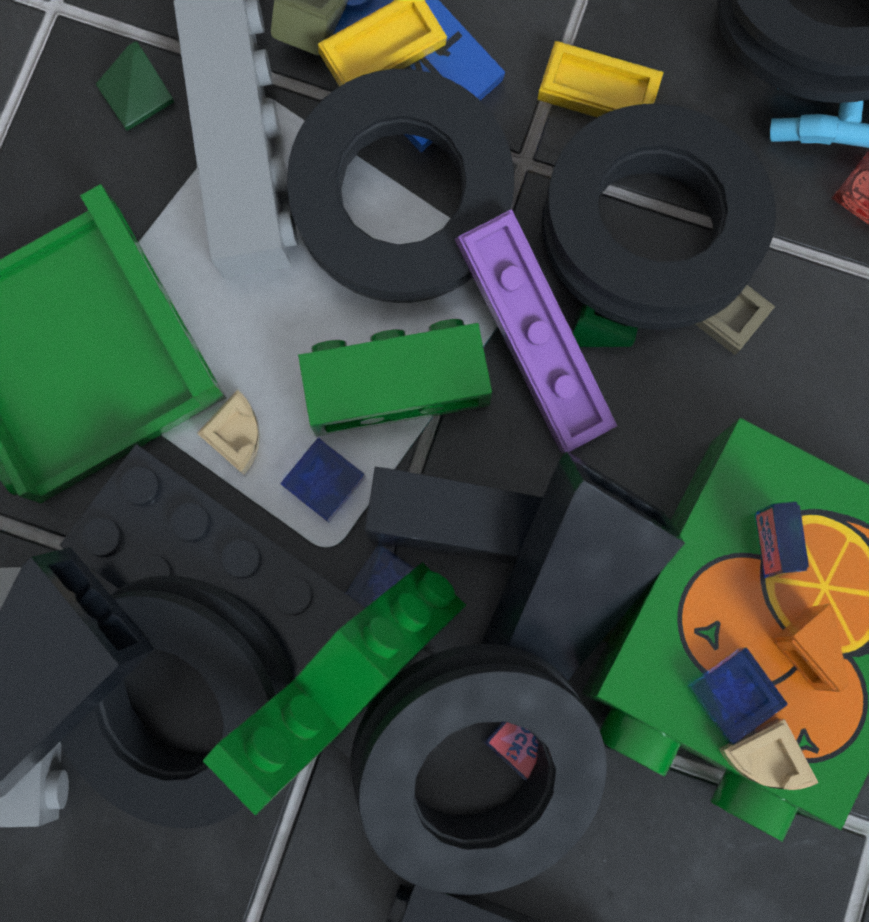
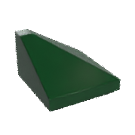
[96,41,174,131]
[571,302,638,347]

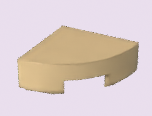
[197,389,260,475]
[719,718,818,790]

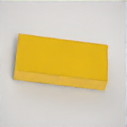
[318,0,447,87]
[537,41,664,118]

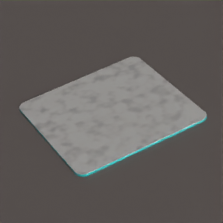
[139,98,498,548]

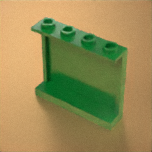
[0,184,226,504]

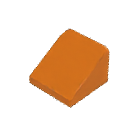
[774,604,849,692]

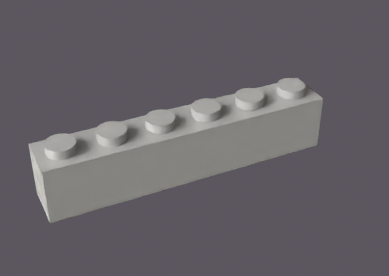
[174,0,298,278]

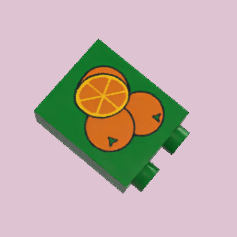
[582,418,869,842]

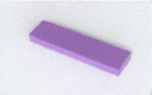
[455,209,617,453]

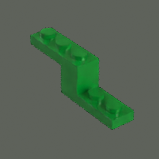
[203,562,466,816]

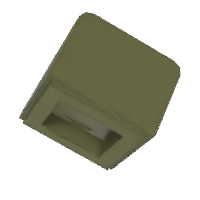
[271,0,348,55]

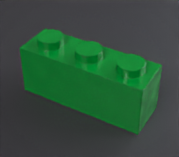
[298,319,492,437]

